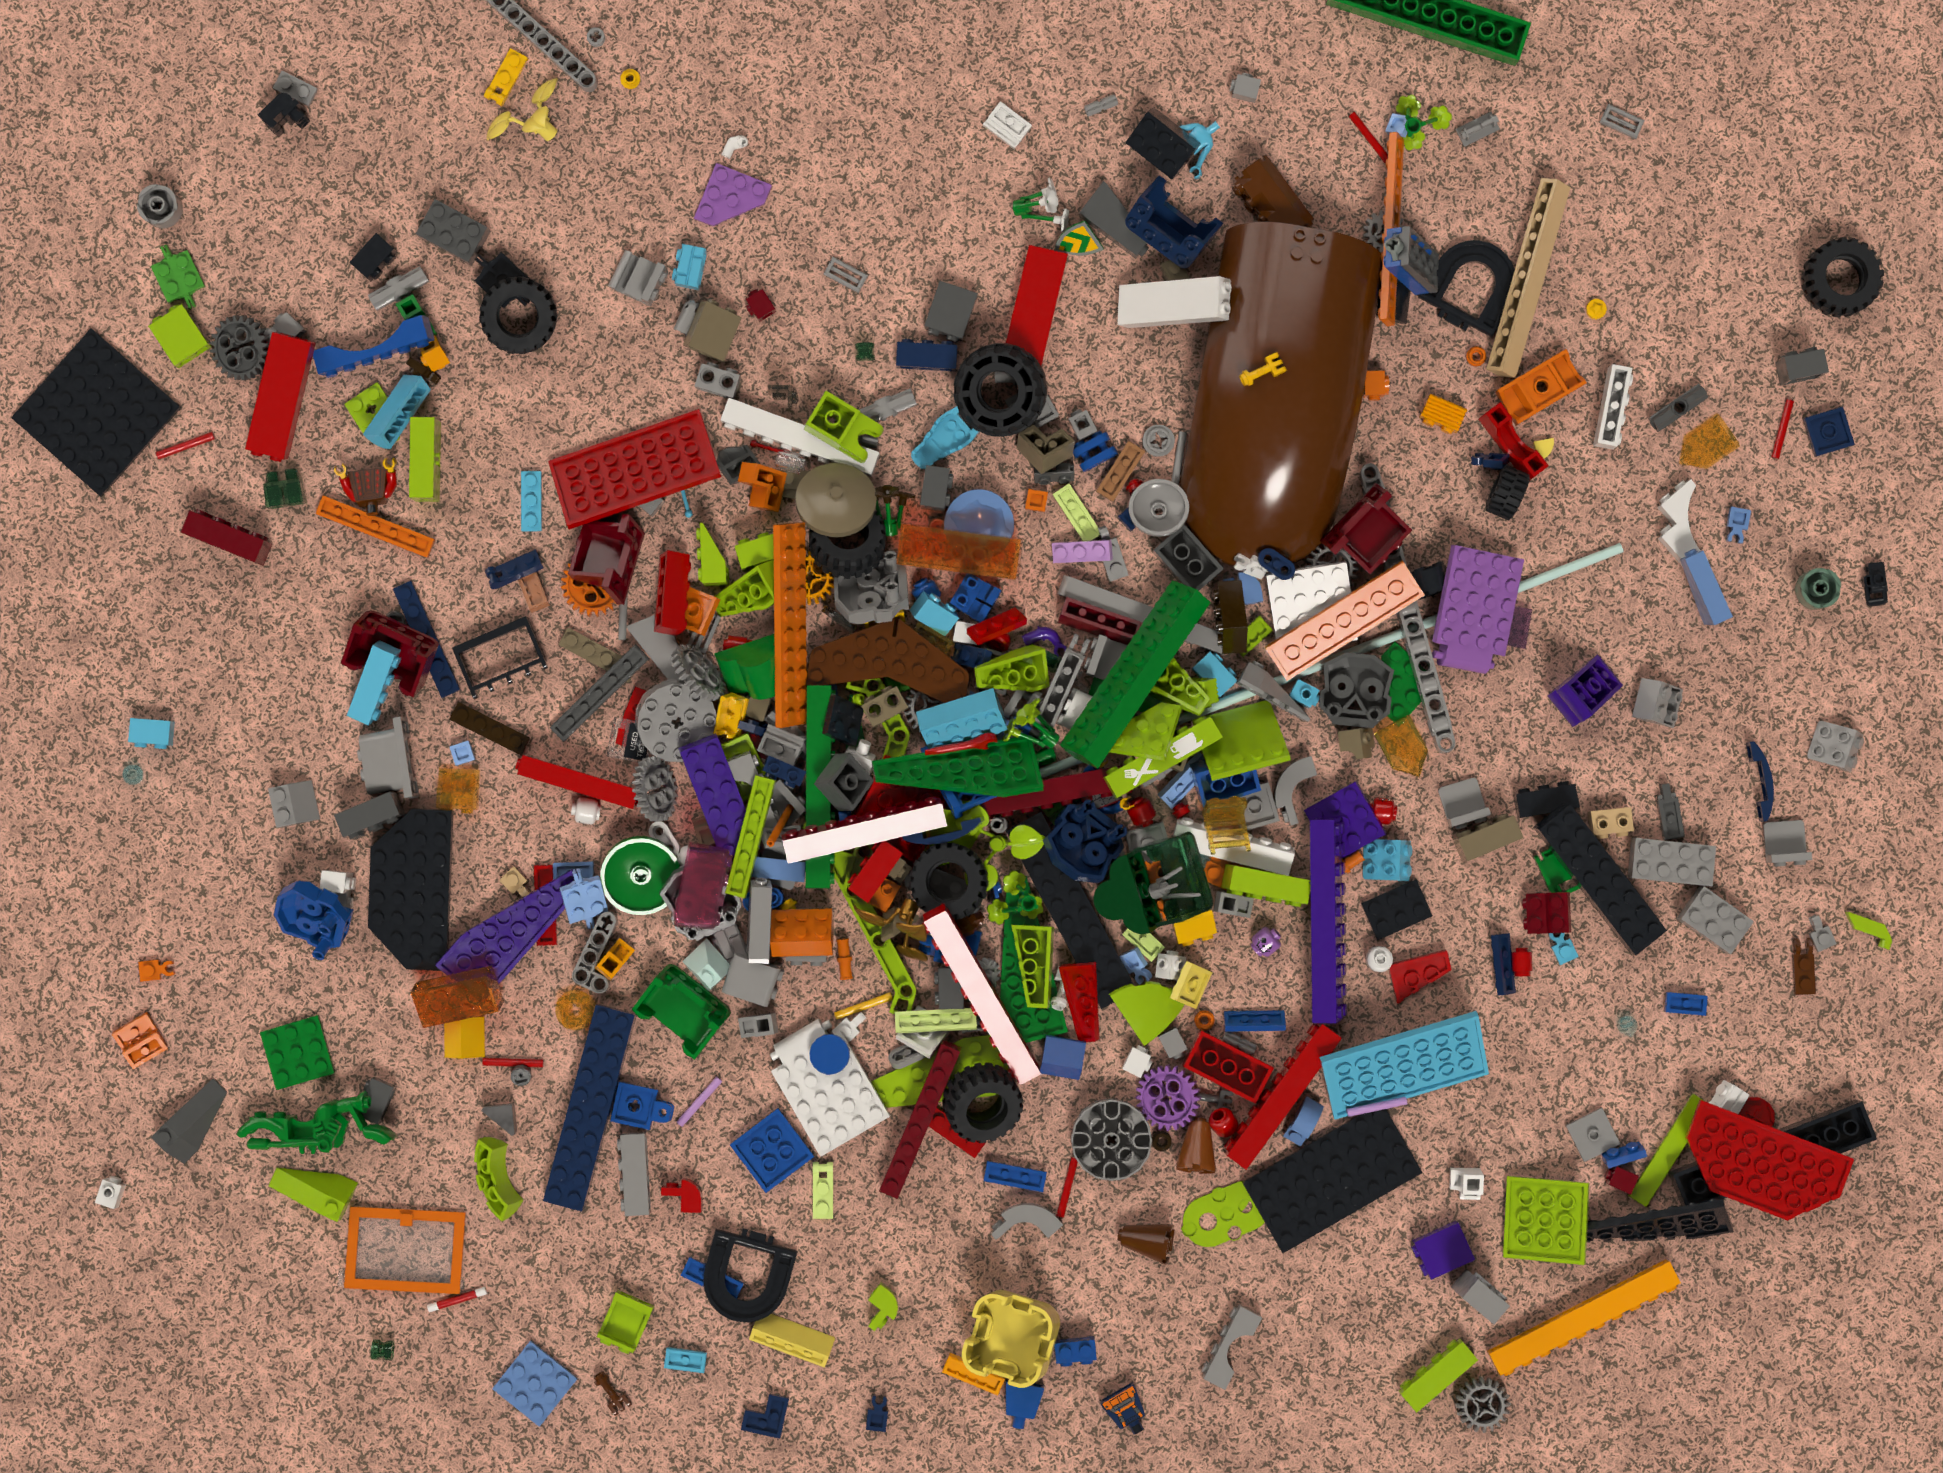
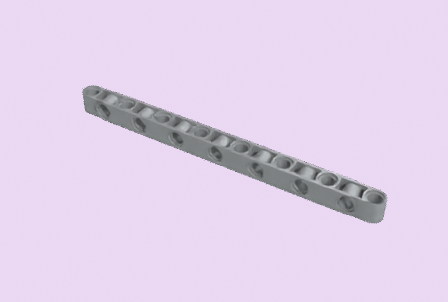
[1359,463,1455,754]

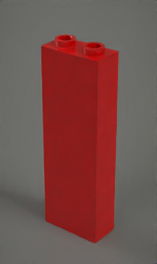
[1006,245,1068,367]
[245,332,316,462]
[515,755,638,810]

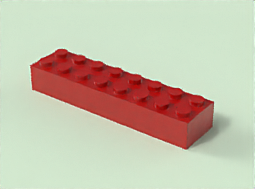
[1224,1023,1342,1170]

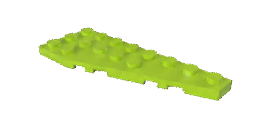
[871,1035,1008,1108]

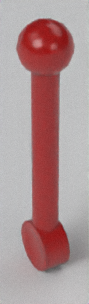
[750,440,791,457]

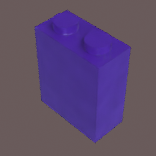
[1411,1221,1475,1280]

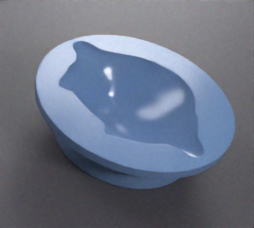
[944,489,1014,560]

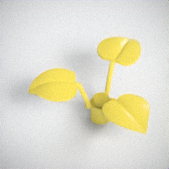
[487,78,558,141]

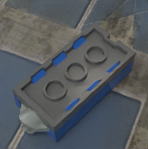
[1383,226,1439,295]

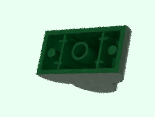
[1094,847,1163,934]

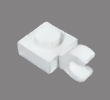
[1234,554,1270,579]
[832,1012,866,1043]

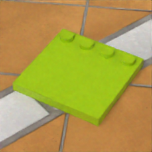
[1192,700,1291,781]
[1503,1176,1590,1265]

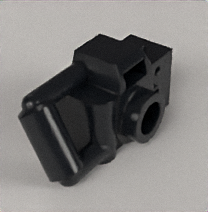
[1861,562,1888,607]

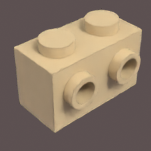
[1588,807,1634,839]

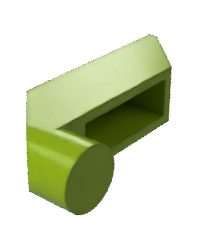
[1845,912,1892,950]

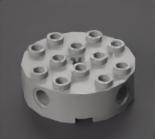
[635,679,717,762]
[1070,1098,1152,1181]

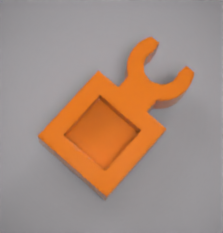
[138,959,175,982]

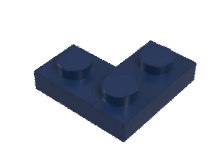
[741,1393,789,1439]

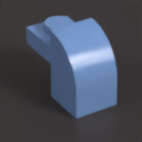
[1223,572,1263,605]
[1283,1096,1324,1146]

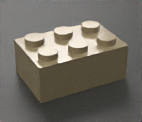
[1452,813,1524,861]

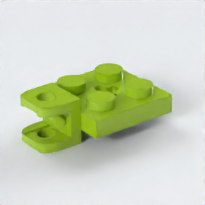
[344,382,400,441]

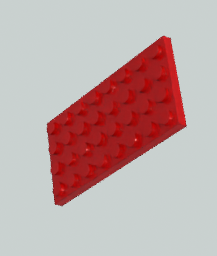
[548,409,722,530]

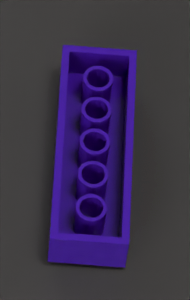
[678,733,761,863]

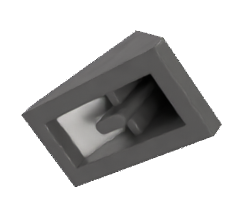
[481,1103,517,1136]

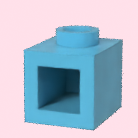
[1289,679,1320,709]

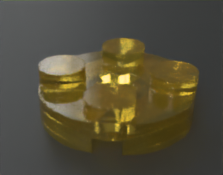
[555,990,596,1030]

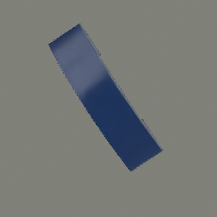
[1746,741,1774,822]
[902,816,984,844]

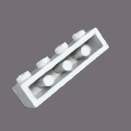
[1593,364,1633,450]

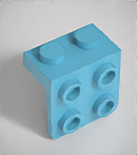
[1363,839,1412,881]

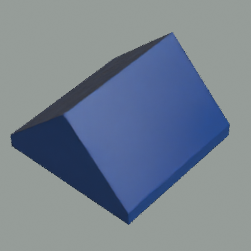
[1040,1035,1086,1080]

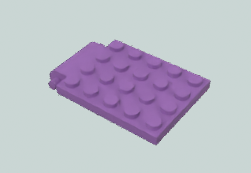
[1432,545,1524,674]

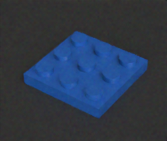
[730,1108,814,1193]

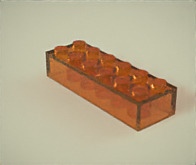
[896,523,1024,580]

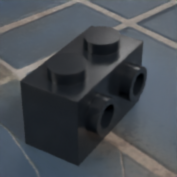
[349,233,398,282]

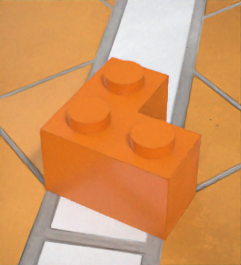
[738,462,787,512]

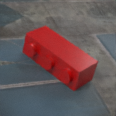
[847,840,903,903]

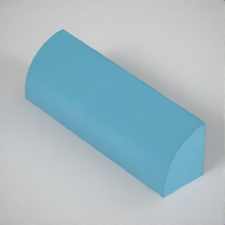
[363,375,431,449]

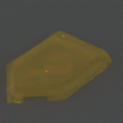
[1679,414,1740,469]
[1374,715,1428,777]

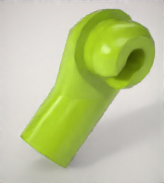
[852,694,874,714]

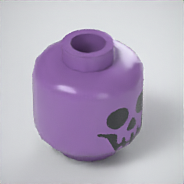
[1251,927,1281,957]

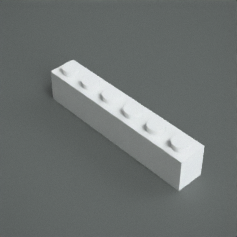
[1171,817,1295,876]

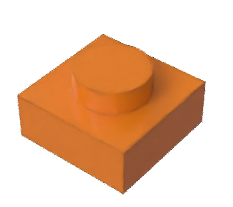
[1025,489,1048,513]

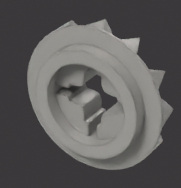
[1143,425,1175,457]

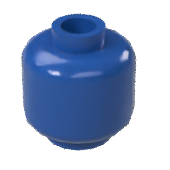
[912,577,941,600]

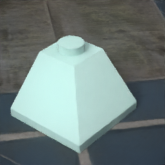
[682,939,730,991]

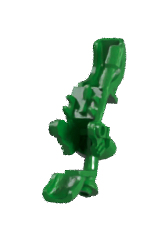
[236,1091,398,1154]

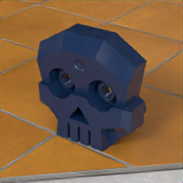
[1043,800,1127,883]

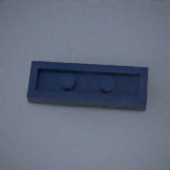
[1491,933,1516,996]

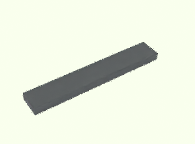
[550,644,650,742]

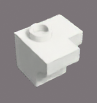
[1449,1168,1484,1200]

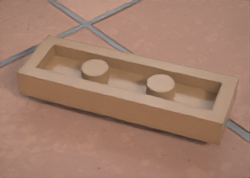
[1096,441,1145,502]

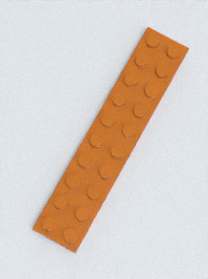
[773,522,807,728]

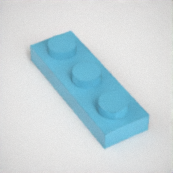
[521,471,542,532]

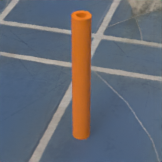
[766,804,794,847]

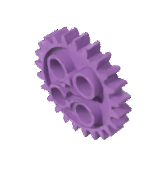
[1135,1064,1201,1131]

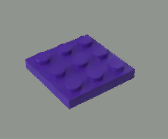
[1304,781,1387,858]

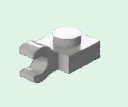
[1808,915,1837,952]

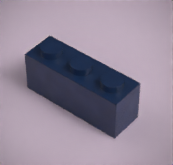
[896,339,958,372]

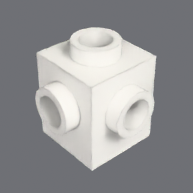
[1155,950,1186,980]

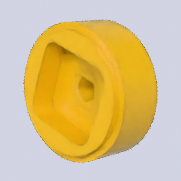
[1586,299,1607,320]

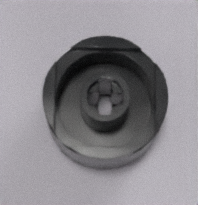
[1411,561,1447,600]

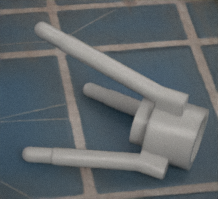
[1149,866,1201,900]

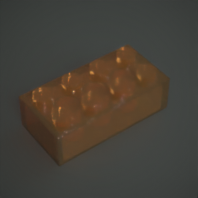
[410,966,504,1028]

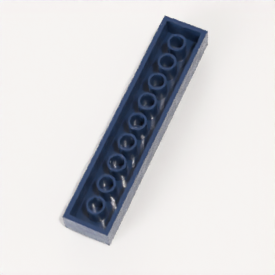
[543,1004,637,1212]

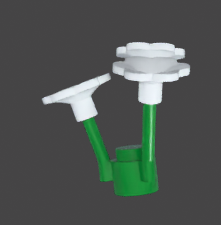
[1013,178,1069,232]

